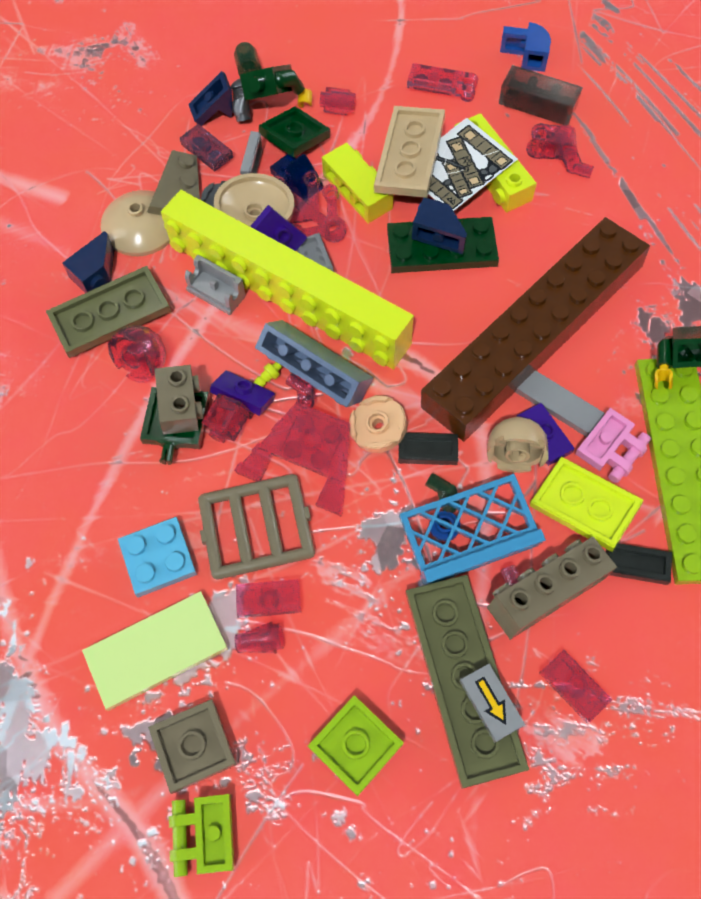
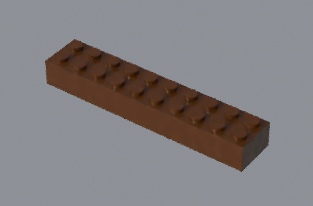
[421,217,650,442]

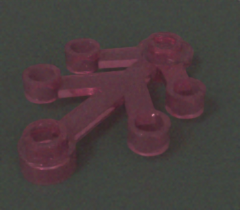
[274,170,347,243]

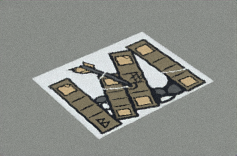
[428,118,518,211]

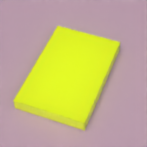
[530,456,644,552]

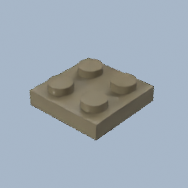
[148,699,237,794]

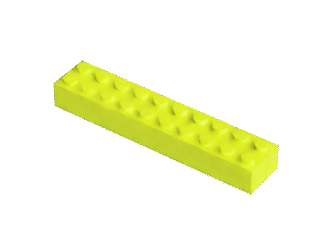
[161,190,414,370]

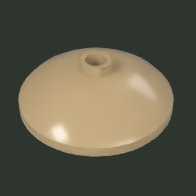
[214,173,295,227]
[101,190,170,256]

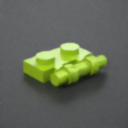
[169,794,235,877]

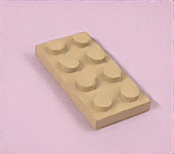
[374,106,445,198]

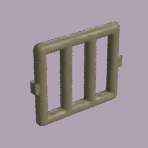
[198,474,315,580]

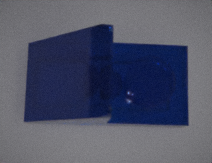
[270,154,324,203]

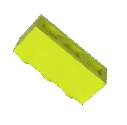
[322,142,394,223]

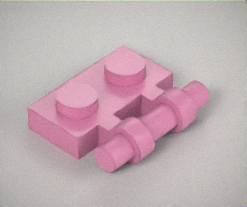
[575,408,651,483]

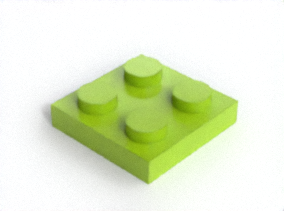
[308,695,404,797]

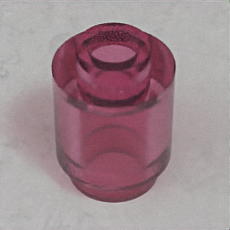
[319,87,356,116]

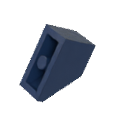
[412,197,467,255]
[62,231,115,293]

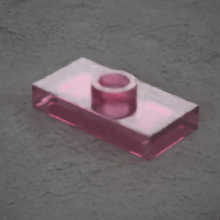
[236,579,302,618]
[539,650,613,724]

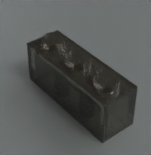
[498,65,583,126]

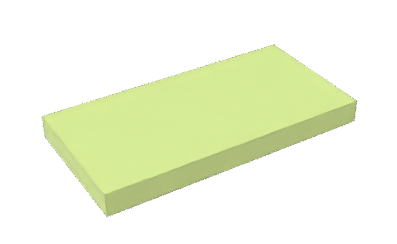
[82,591,228,711]

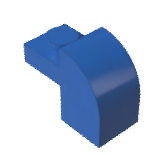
[500,22,551,72]

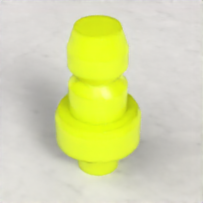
[253,362,282,387]

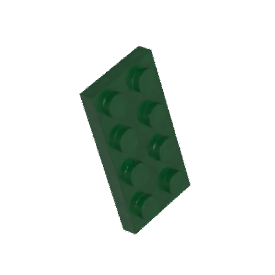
[387,217,499,273]

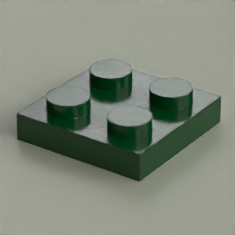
[259,106,330,158]

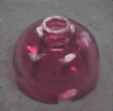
[108,325,167,383]

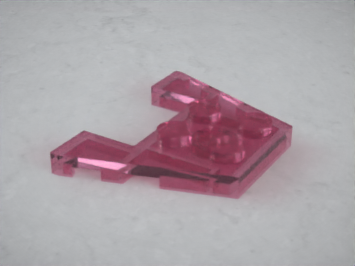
[234,402,351,517]

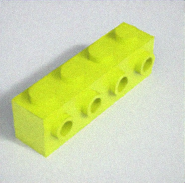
[454,113,537,213]

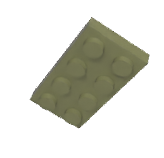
[46,266,171,358]

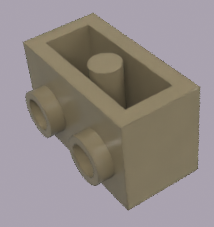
[155,365,203,435]

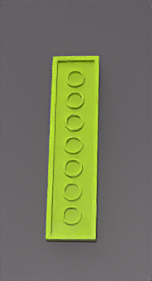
[634,359,701,585]

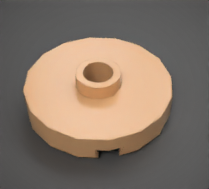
[348,396,408,453]

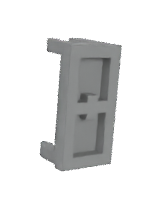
[185,255,246,315]

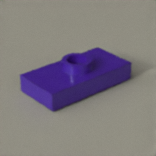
[251,204,308,251]
[210,370,275,416]
[516,403,575,466]

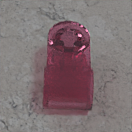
[526,123,578,161]

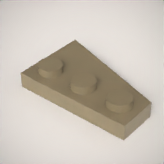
[147,150,200,215]

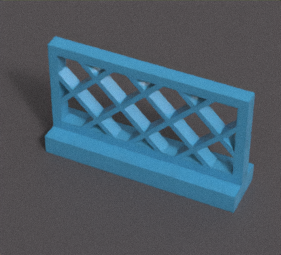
[399,474,546,585]

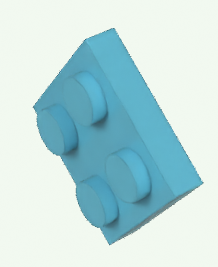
[118,517,197,598]

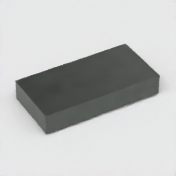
[398,433,458,465]
[606,543,672,585]

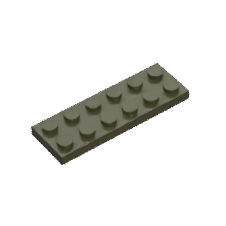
[405,575,529,789]

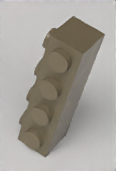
[487,537,617,640]

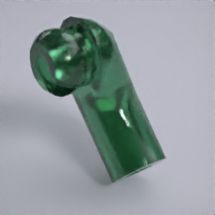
[425,473,460,513]

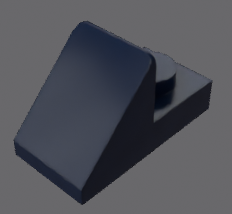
[188,71,232,126]

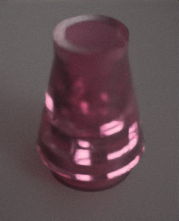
[234,621,285,654]

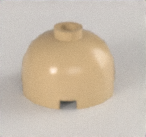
[487,417,548,473]

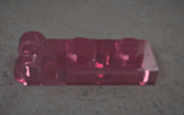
[407,63,479,102]

